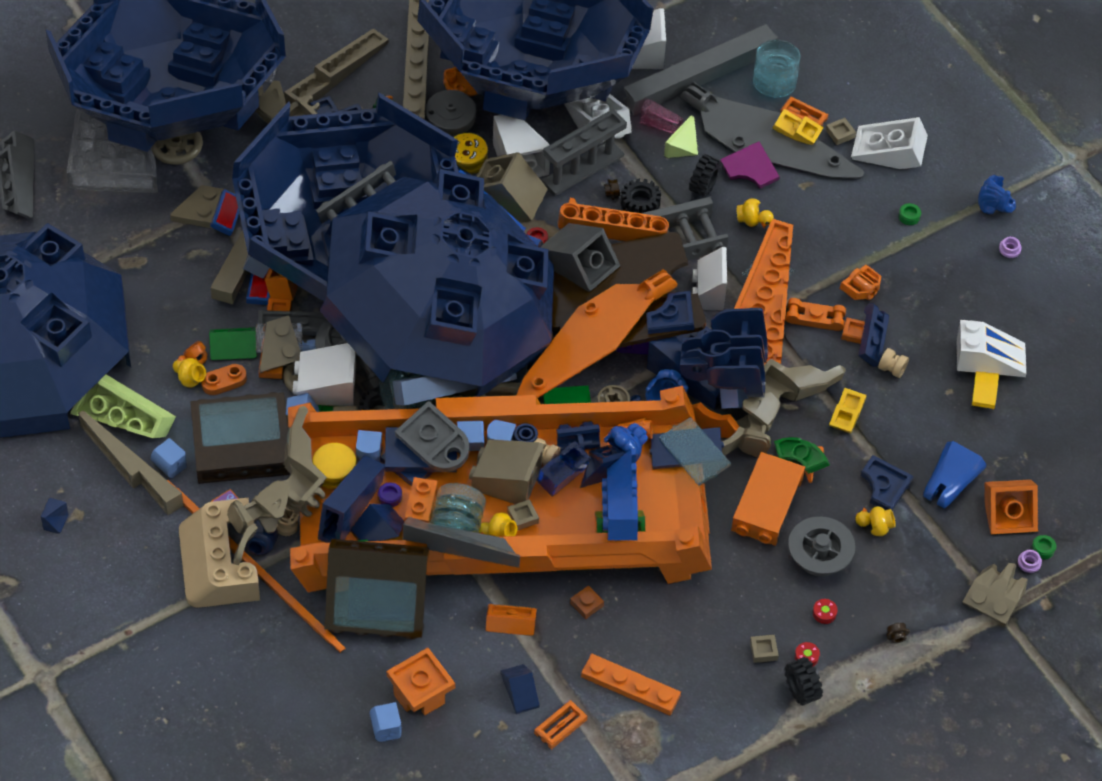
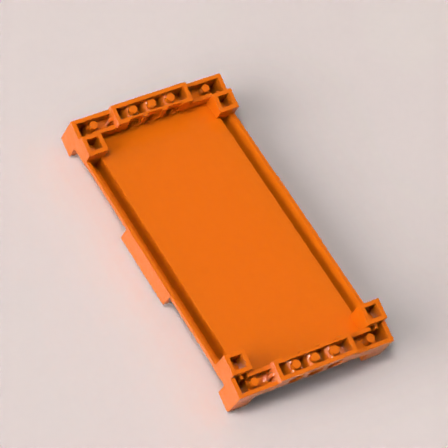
[288,386,712,593]

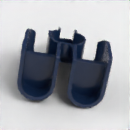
[680,308,768,398]

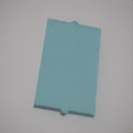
[659,417,731,486]

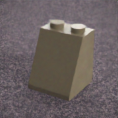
[476,152,548,223]
[469,439,544,504]

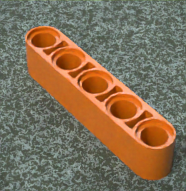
[558,203,669,241]

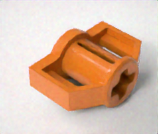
[839,265,881,300]

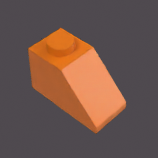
[265,268,298,300]

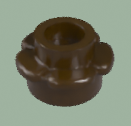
[604,179,620,200]
[886,623,910,643]

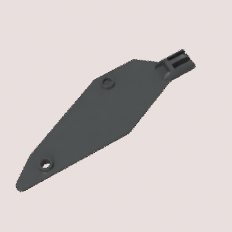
[680,81,864,179]

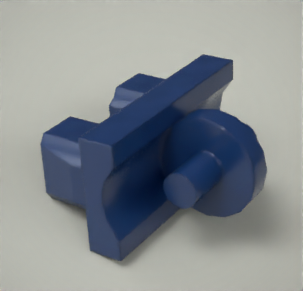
[556,421,600,455]

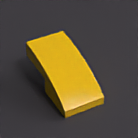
[772,109,824,145]
[972,371,999,409]
[829,388,866,433]

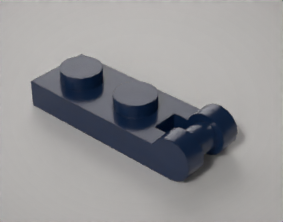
[858,303,889,367]

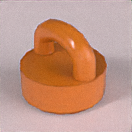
[183,341,207,365]

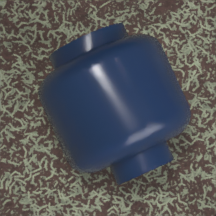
[245,520,279,555]

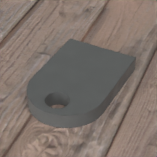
[394,401,469,472]

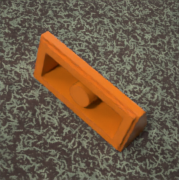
[486,604,537,636]

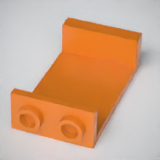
[731,452,805,546]

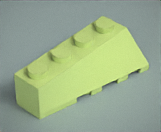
[70,375,176,438]

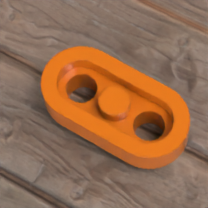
[201,364,247,395]

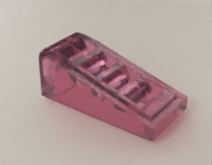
[640,98,683,134]

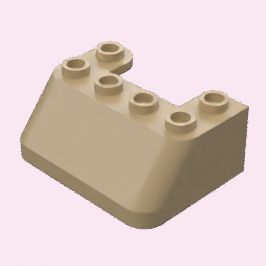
[179,498,260,608]

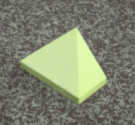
[664,116,698,158]

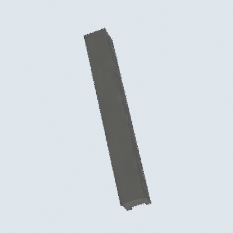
[623,24,779,116]

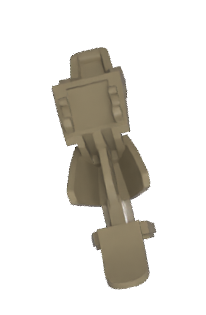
[255,81,320,124]
[722,359,846,457]
[227,406,327,565]

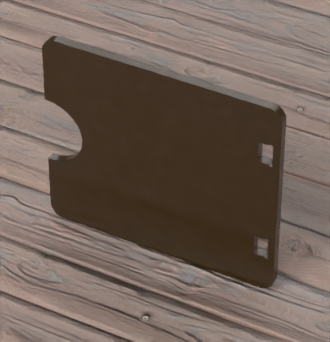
[551,232,706,348]

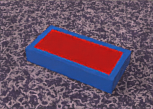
[210,189,239,236]
[246,272,270,305]

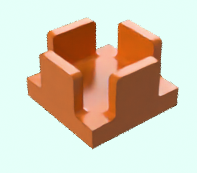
[387,648,455,715]

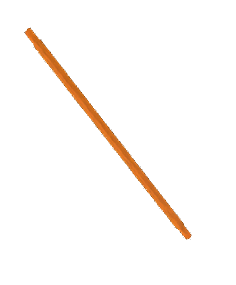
[167,480,345,653]

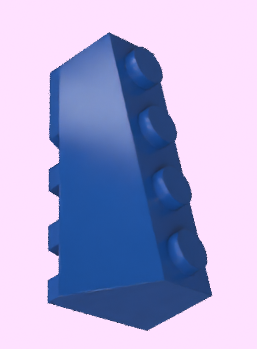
[602,448,638,540]

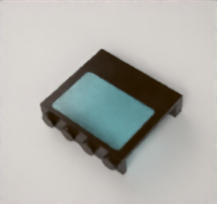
[190,392,291,484]
[324,539,429,639]

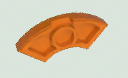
[692,402,740,438]

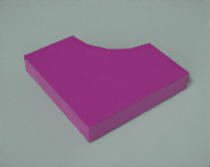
[720,141,779,189]

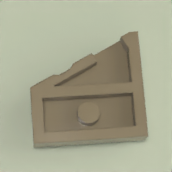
[170,185,223,228]
[259,315,301,373]

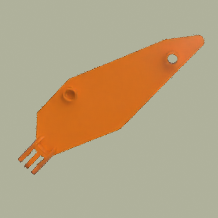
[517,269,678,398]

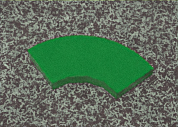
[774,437,830,474]

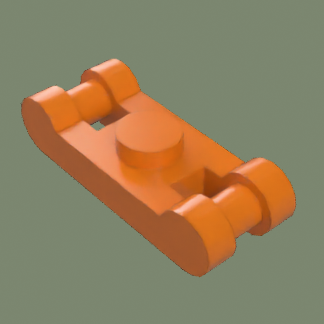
[785,298,846,331]

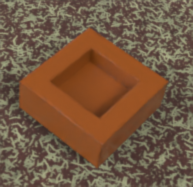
[570,585,604,619]

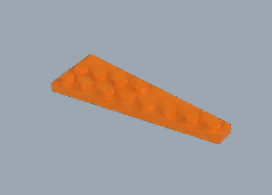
[734,219,793,366]

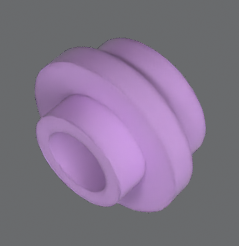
[999,237,1022,258]
[1017,550,1042,573]

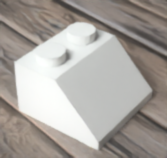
[692,247,727,311]

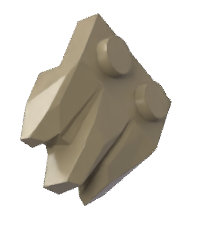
[963,563,1028,626]

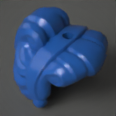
[978,175,1016,214]
[645,369,689,401]
[604,423,648,462]

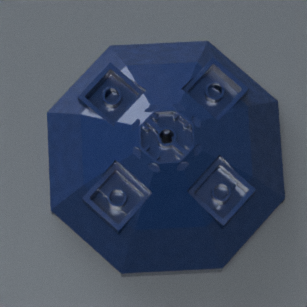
[46,0,286,152]
[417,0,654,121]
[232,92,459,301]
[319,169,554,397]
[0,223,132,438]

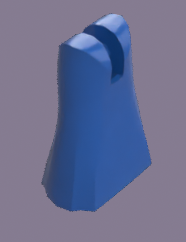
[923,441,986,509]

